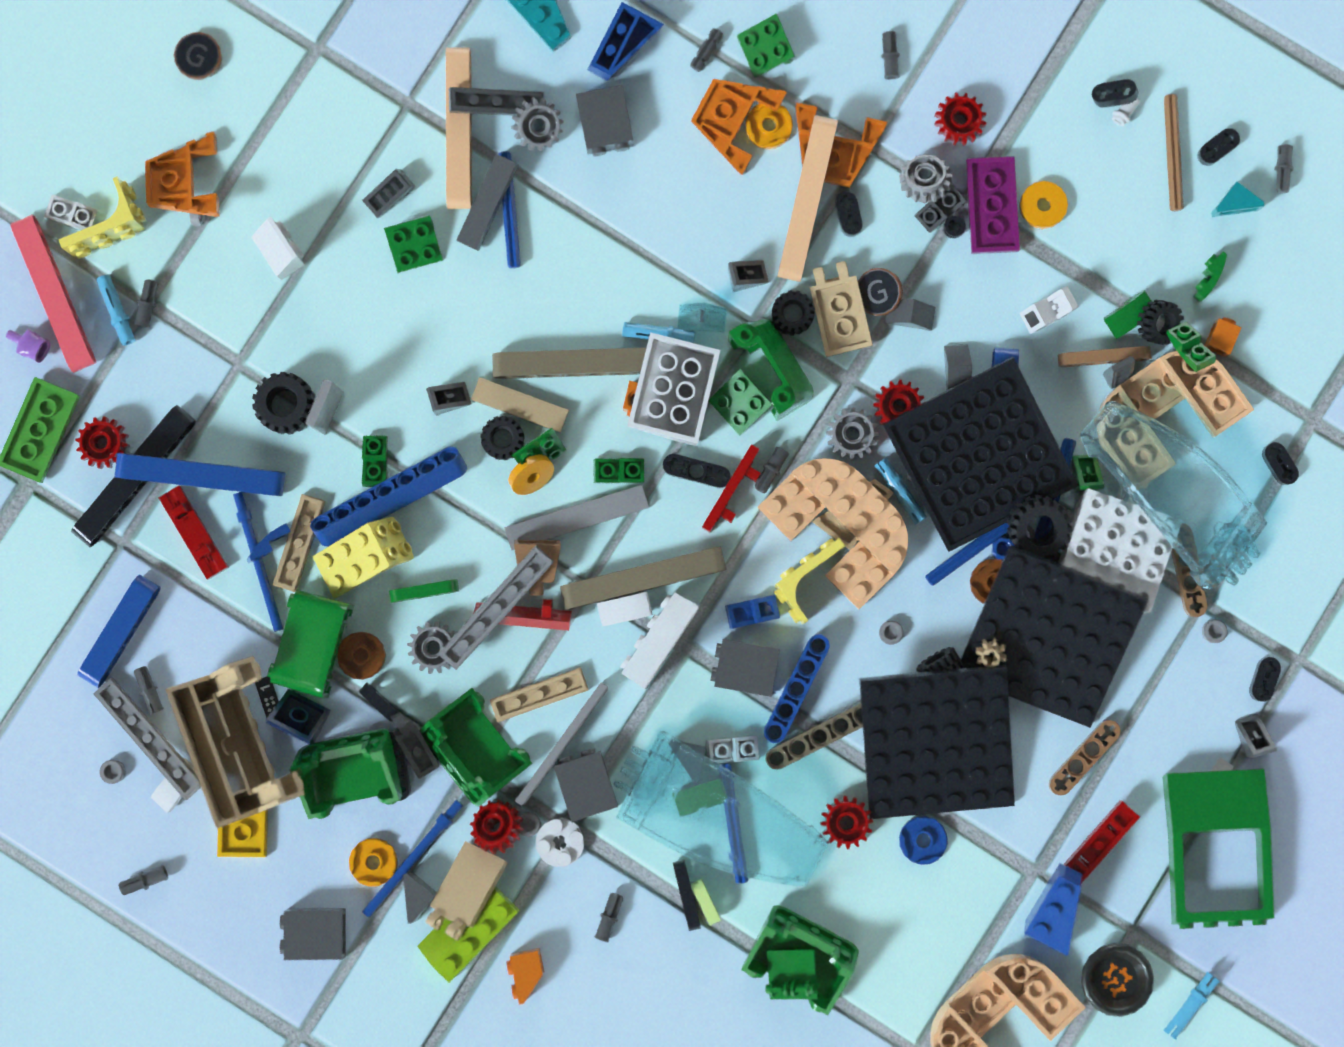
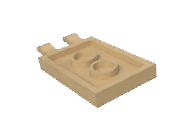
[810,261,873,357]
[425,841,508,941]

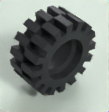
[771,290,815,336]
[1137,300,1184,345]
[480,416,525,461]
[916,647,964,673]

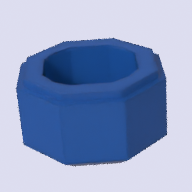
[991,537,1015,560]

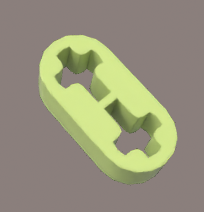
[691,879,721,926]

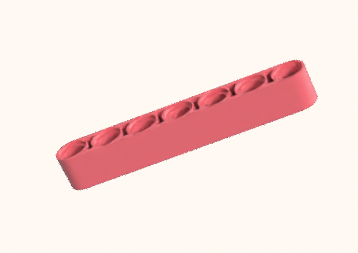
[10,214,96,373]

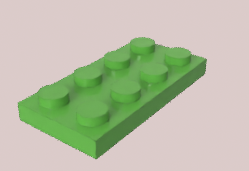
[0,377,80,484]

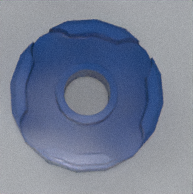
[899,816,948,865]

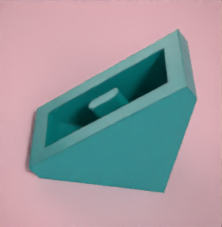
[1211,181,1265,217]

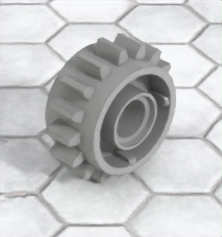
[511,98,564,151]
[899,154,952,204]
[826,407,879,461]
[407,621,456,674]

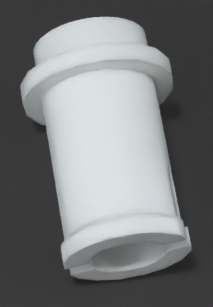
[1112,99,1140,126]

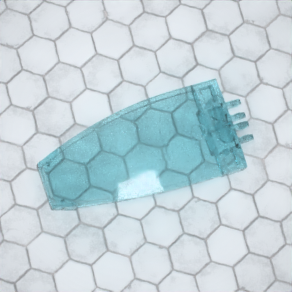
[1079,401,1268,591]
[613,731,829,887]

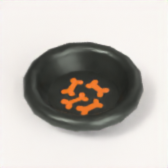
[1081,943,1154,1017]

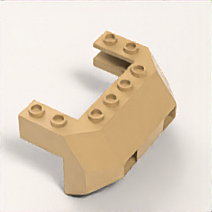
[165,656,305,828]

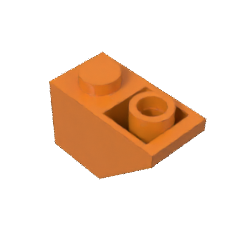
[506,948,544,1005]

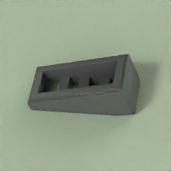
[362,169,416,218]
[1103,356,1135,389]

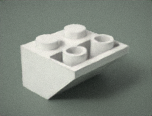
[251,217,305,280]

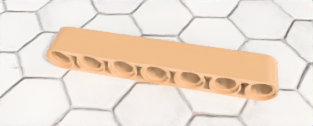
[446,47,472,209]
[777,115,838,282]

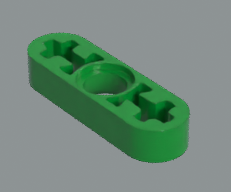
[389,579,459,603]

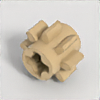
[976,638,1006,667]

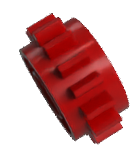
[934,93,987,146]
[873,380,924,425]
[75,416,130,469]
[820,796,873,850]
[470,799,524,854]

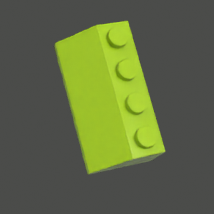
[417,886,520,983]

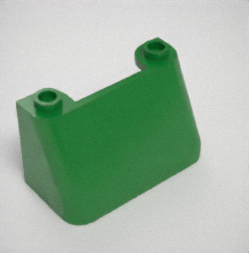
[728,319,814,421]
[267,590,355,698]
[419,688,533,807]
[289,729,402,819]
[741,905,859,1016]

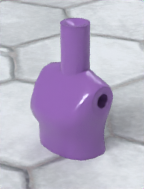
[6,329,51,363]

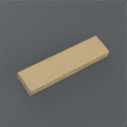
[471,377,569,433]
[272,494,326,592]
[490,667,589,723]

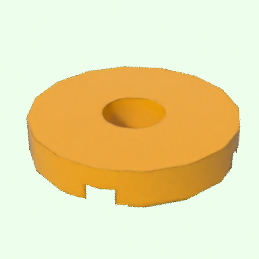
[745,103,793,150]
[1019,181,1068,229]
[508,455,554,495]
[349,838,398,887]

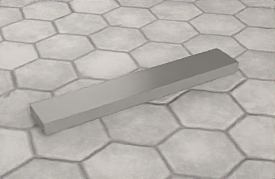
[504,485,649,551]
[438,545,554,670]
[93,678,201,800]
[515,682,608,806]

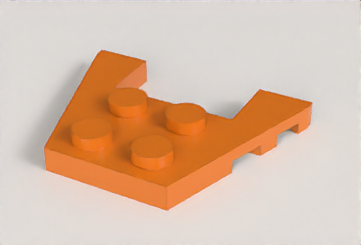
[691,79,787,176]
[795,103,887,188]
[145,131,220,217]

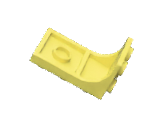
[58,176,145,258]
[312,517,414,599]
[774,538,845,625]

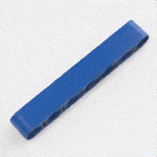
[310,447,467,547]
[114,453,286,496]

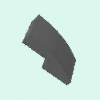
[914,183,968,233]

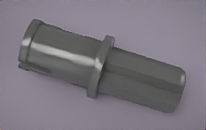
[881,31,900,80]
[1274,144,1294,193]
[134,279,158,328]
[754,447,789,494]
[134,666,164,715]
[118,865,169,895]
[594,893,623,943]

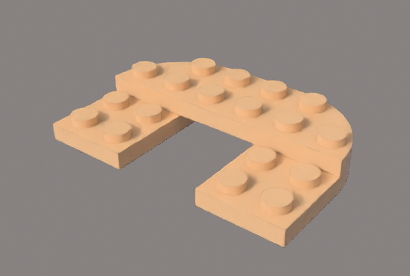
[1096,350,1254,492]
[757,458,908,610]
[930,954,1086,1047]

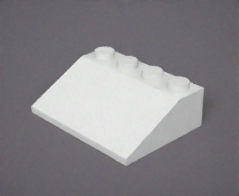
[627,332,721,446]
[620,593,699,689]

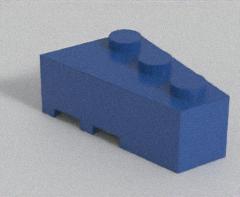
[587,2,664,81]
[1024,863,1082,956]

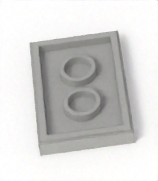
[305,379,344,435]

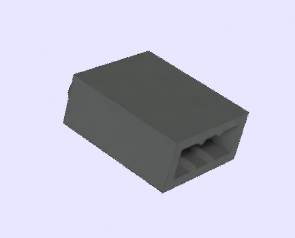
[576,85,634,156]
[710,639,780,697]
[553,748,618,822]
[279,908,346,960]

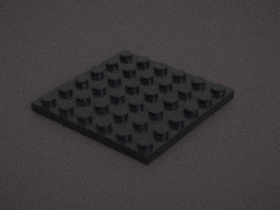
[882,357,1078,552]
[960,545,1148,728]
[859,665,1015,819]

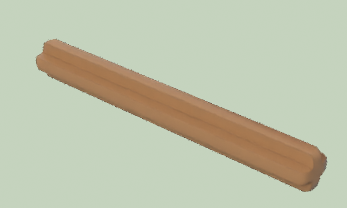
[1164,94,1184,212]

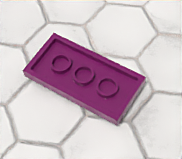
[966,156,1020,254]

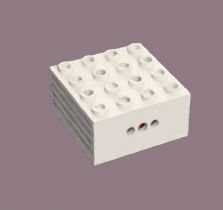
[1057,483,1181,614]

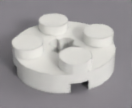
[536,818,584,867]

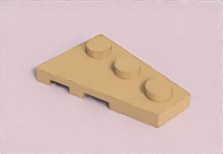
[812,478,894,550]

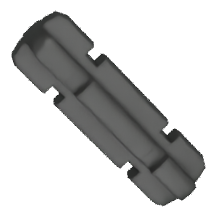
[690,28,723,72]

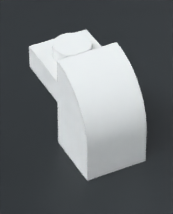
[1019,286,1079,334]

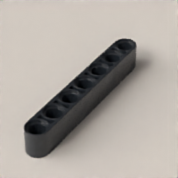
[71,405,196,548]

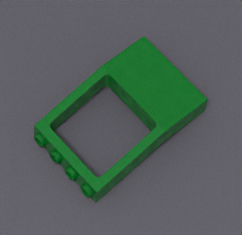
[1162,769,1274,929]

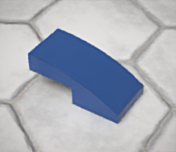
[246,523,291,564]
[725,595,780,629]

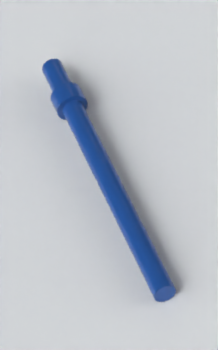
[233,492,283,632]
[362,800,463,918]

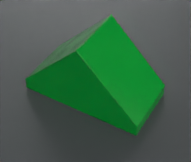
[1072,454,1105,493]

